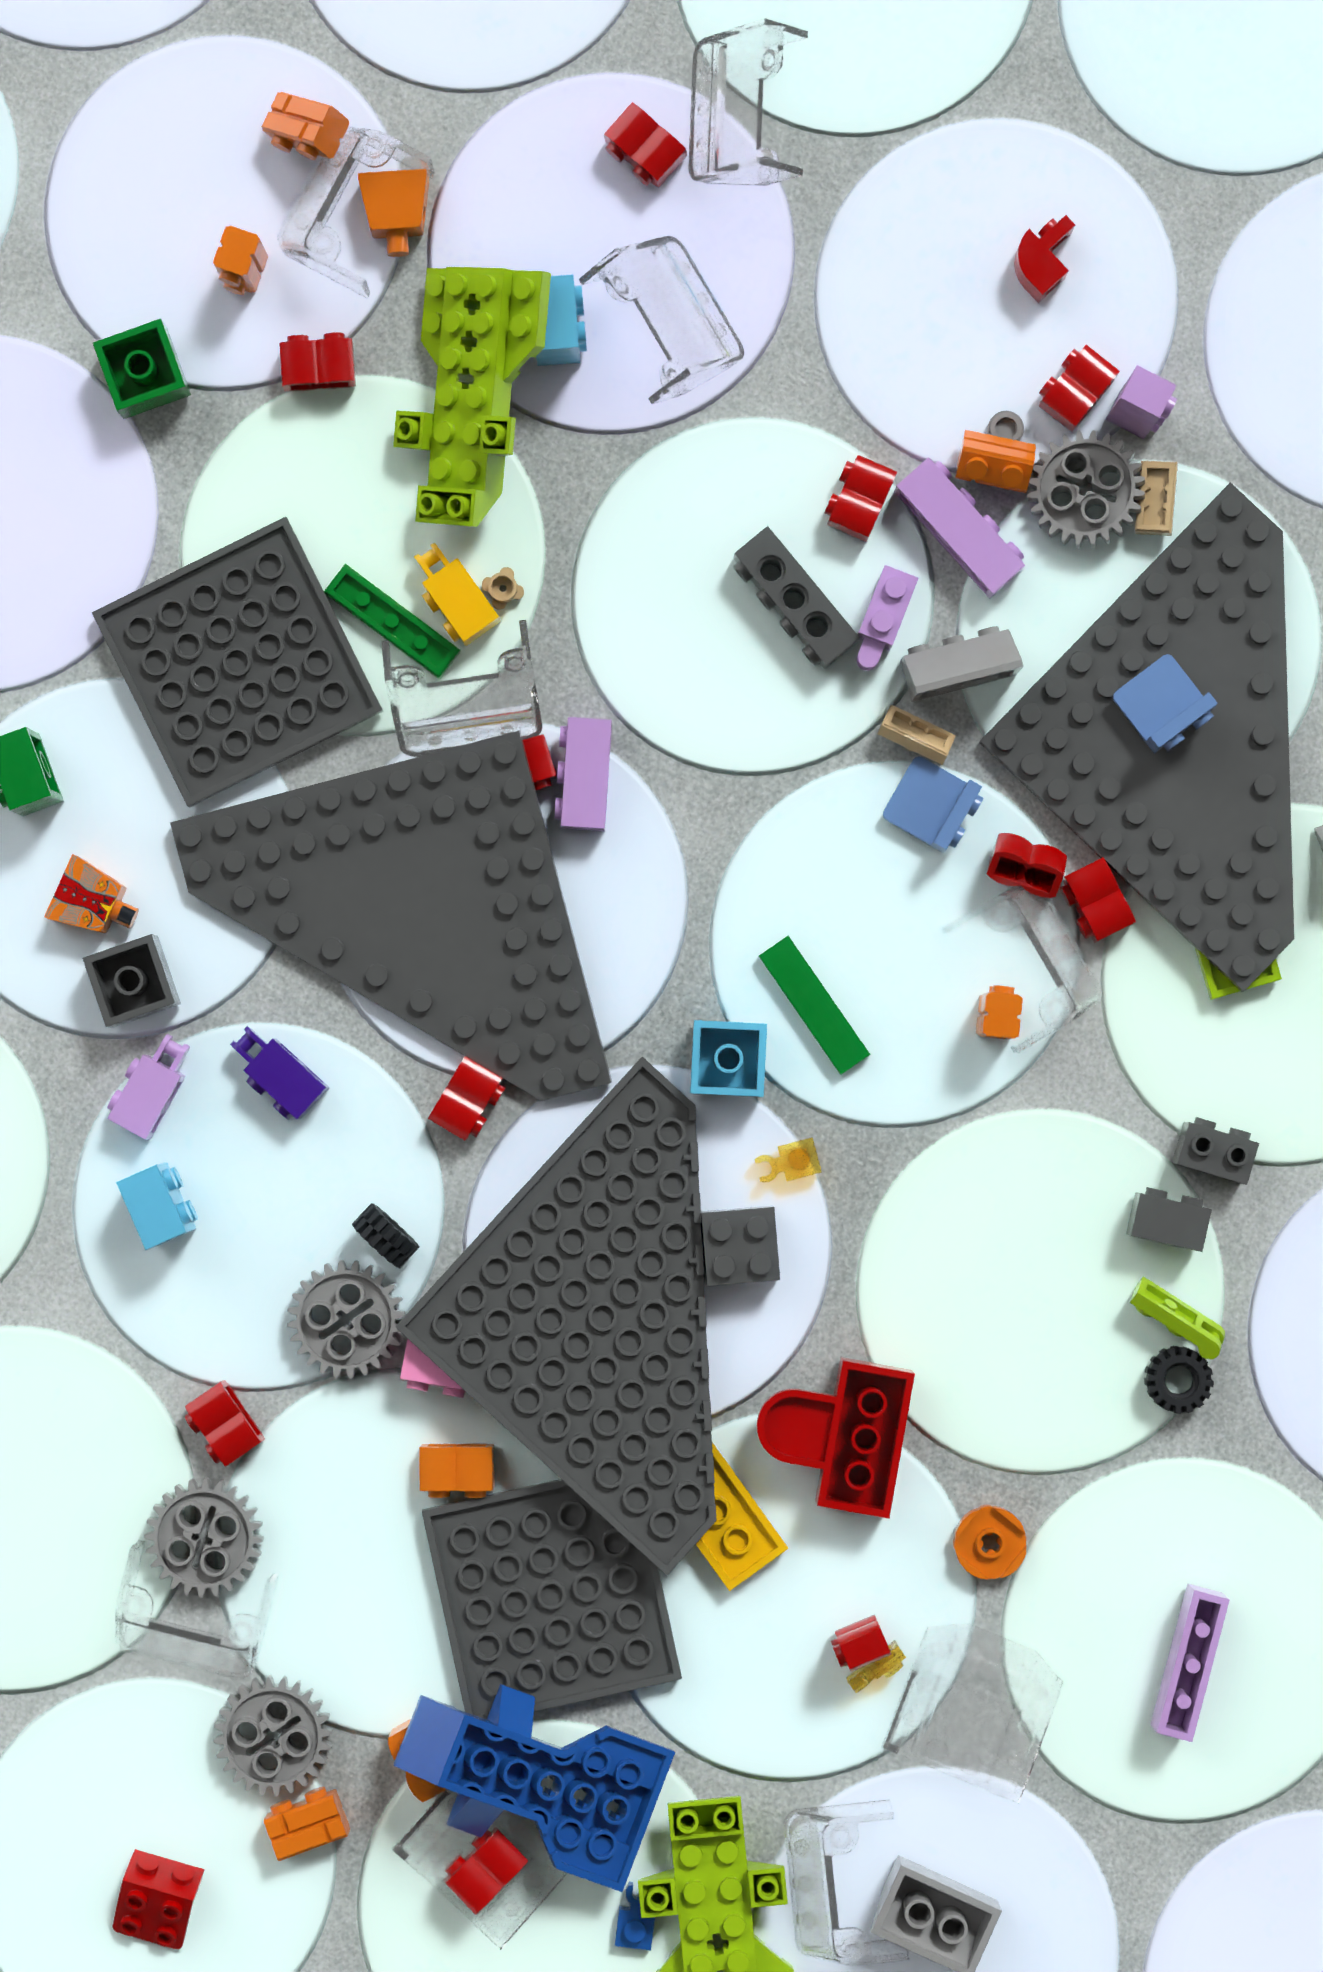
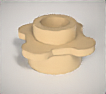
[482,567,524,610]

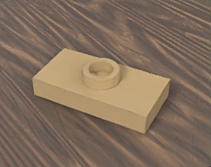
[1135,461,1178,536]
[877,705,956,765]

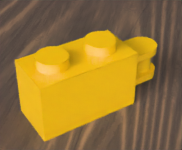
[414,542,501,646]

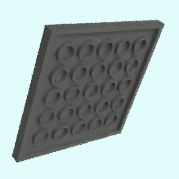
[91,516,384,808]
[422,1479,682,1721]

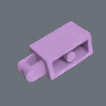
[856,565,919,671]
[107,1034,190,1140]

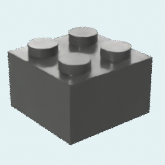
[82,934,181,1028]
[701,1205,780,1286]

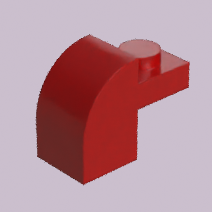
[1014,215,1076,303]

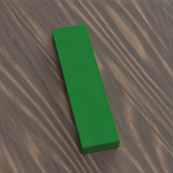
[324,563,461,680]
[758,935,871,1075]

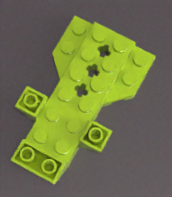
[393,267,551,527]
[638,1796,794,1972]

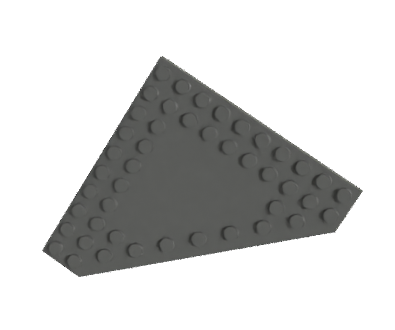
[979,482,1294,992]
[170,730,612,1101]
[395,1057,716,1576]

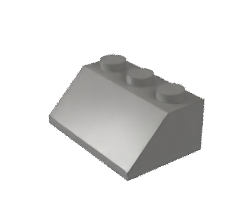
[901,626,1024,702]
[870,1855,1002,1972]

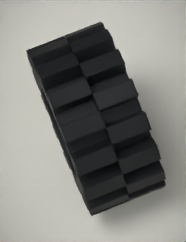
[352,1203,420,1269]
[1144,1346,1214,1414]

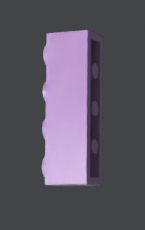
[894,457,1025,599]
[1150,1583,1230,1742]

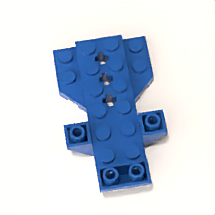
[393,1684,675,1892]

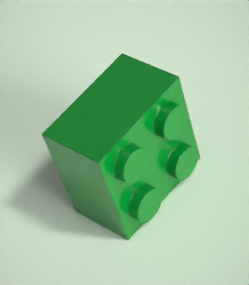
[93,318,191,419]
[0,727,64,816]

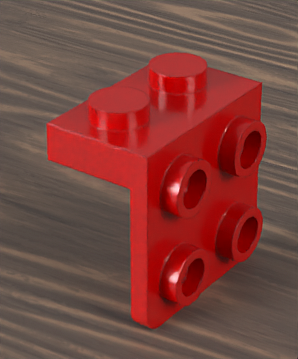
[112,1849,205,1949]

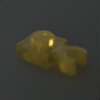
[754,1137,822,1182]
[846,1640,906,1693]

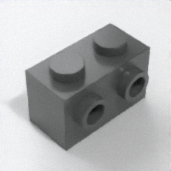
[1172,1117,1259,1185]
[1126,1187,1212,1252]

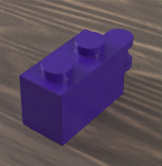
[230,1025,330,1120]

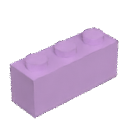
[1105,365,1177,439]
[554,717,612,831]

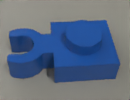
[615,1881,655,1951]

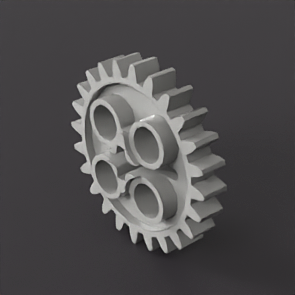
[1027,430,1145,549]
[287,1260,406,1379]
[144,1477,264,1598]
[213,1674,333,1797]

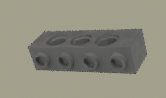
[733,526,860,669]

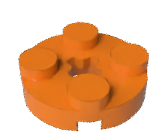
[953,1505,1027,1580]

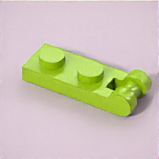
[1130,1276,1225,1360]

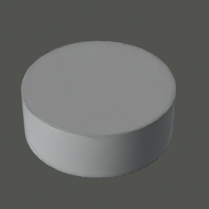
[987,411,1024,441]

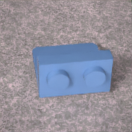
[1113,654,1218,754]
[883,756,984,853]

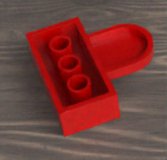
[757,1357,915,1519]

